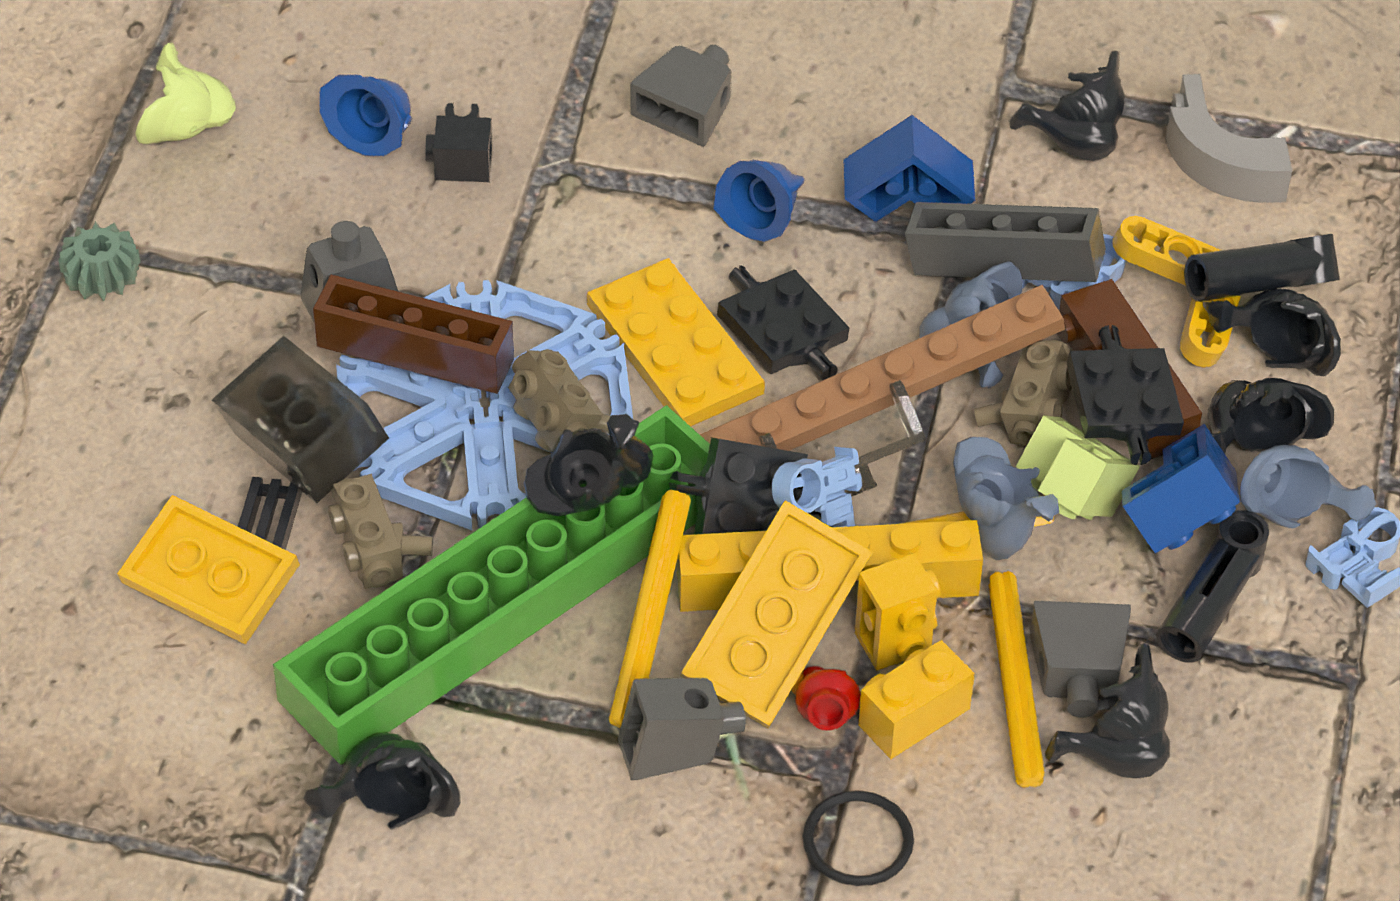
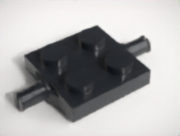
[717,265,850,381]
[1067,325,1184,465]
[669,437,821,535]

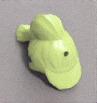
[135,43,236,144]

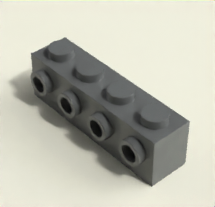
[905,202,1106,282]

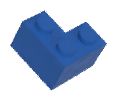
[843,115,975,222]
[1122,424,1240,554]

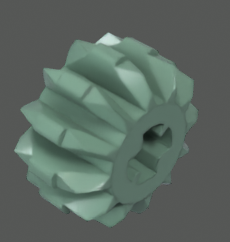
[59,221,140,301]

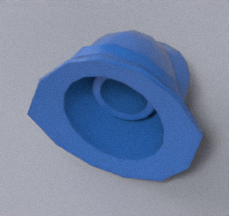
[319,74,412,156]
[713,160,805,242]

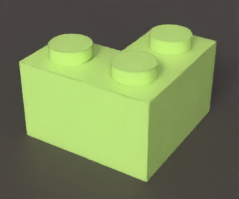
[1015,415,1140,520]

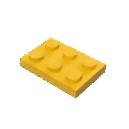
[117,495,300,645]

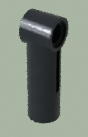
[1184,234,1340,302]
[1156,510,1269,663]

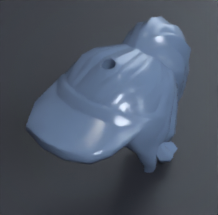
[920,261,1023,388]
[953,437,1059,560]
[1240,445,1377,529]

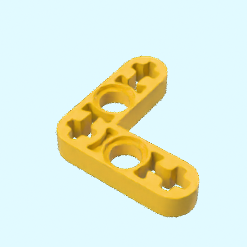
[1112,216,1241,367]

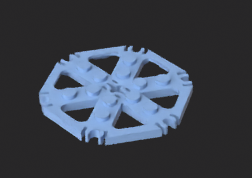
[336,280,633,530]

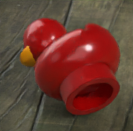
[791,665,861,731]

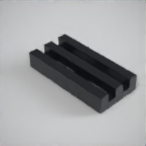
[238,477,302,550]

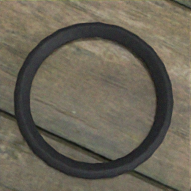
[803,791,914,886]

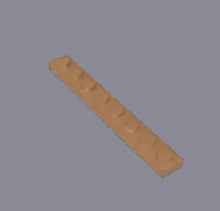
[700,285,1065,451]

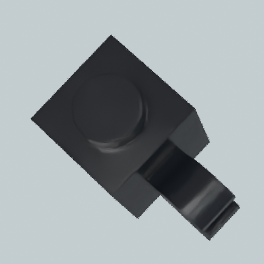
[425,103,493,182]

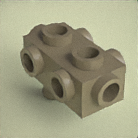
[974,339,1072,446]
[508,349,611,452]
[328,474,433,589]

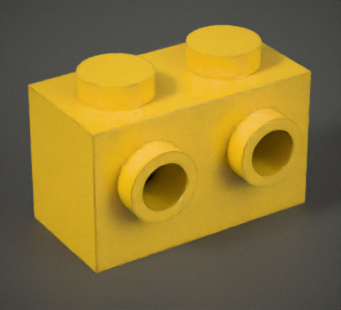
[855,553,940,671]
[858,640,974,759]

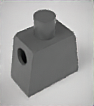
[630,45,731,147]
[301,221,399,322]
[1030,601,1131,718]
[618,678,746,781]

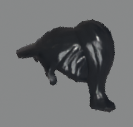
[1009,50,1125,161]
[1206,289,1341,376]
[1207,378,1334,454]
[524,414,653,516]
[1045,643,1170,779]
[303,732,461,830]

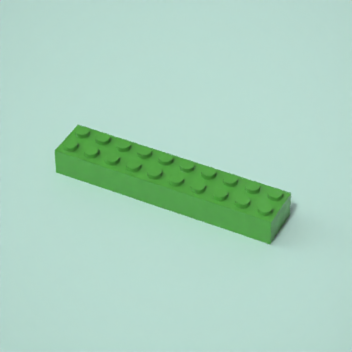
[273,405,710,765]

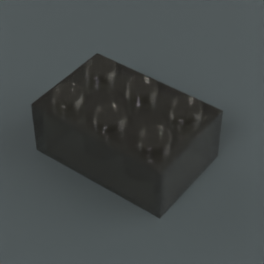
[211,336,389,504]

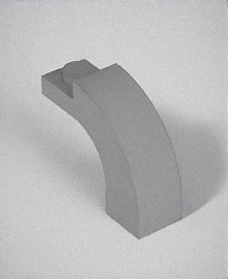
[1166,74,1292,203]

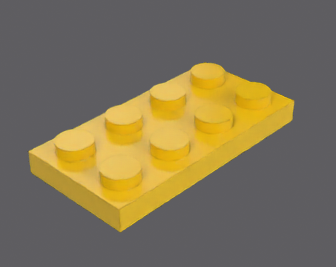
[587,258,765,427]
[680,500,873,729]

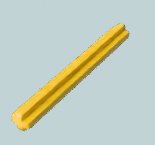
[609,490,691,728]
[988,571,1045,788]

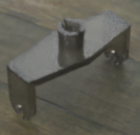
[759,380,926,497]

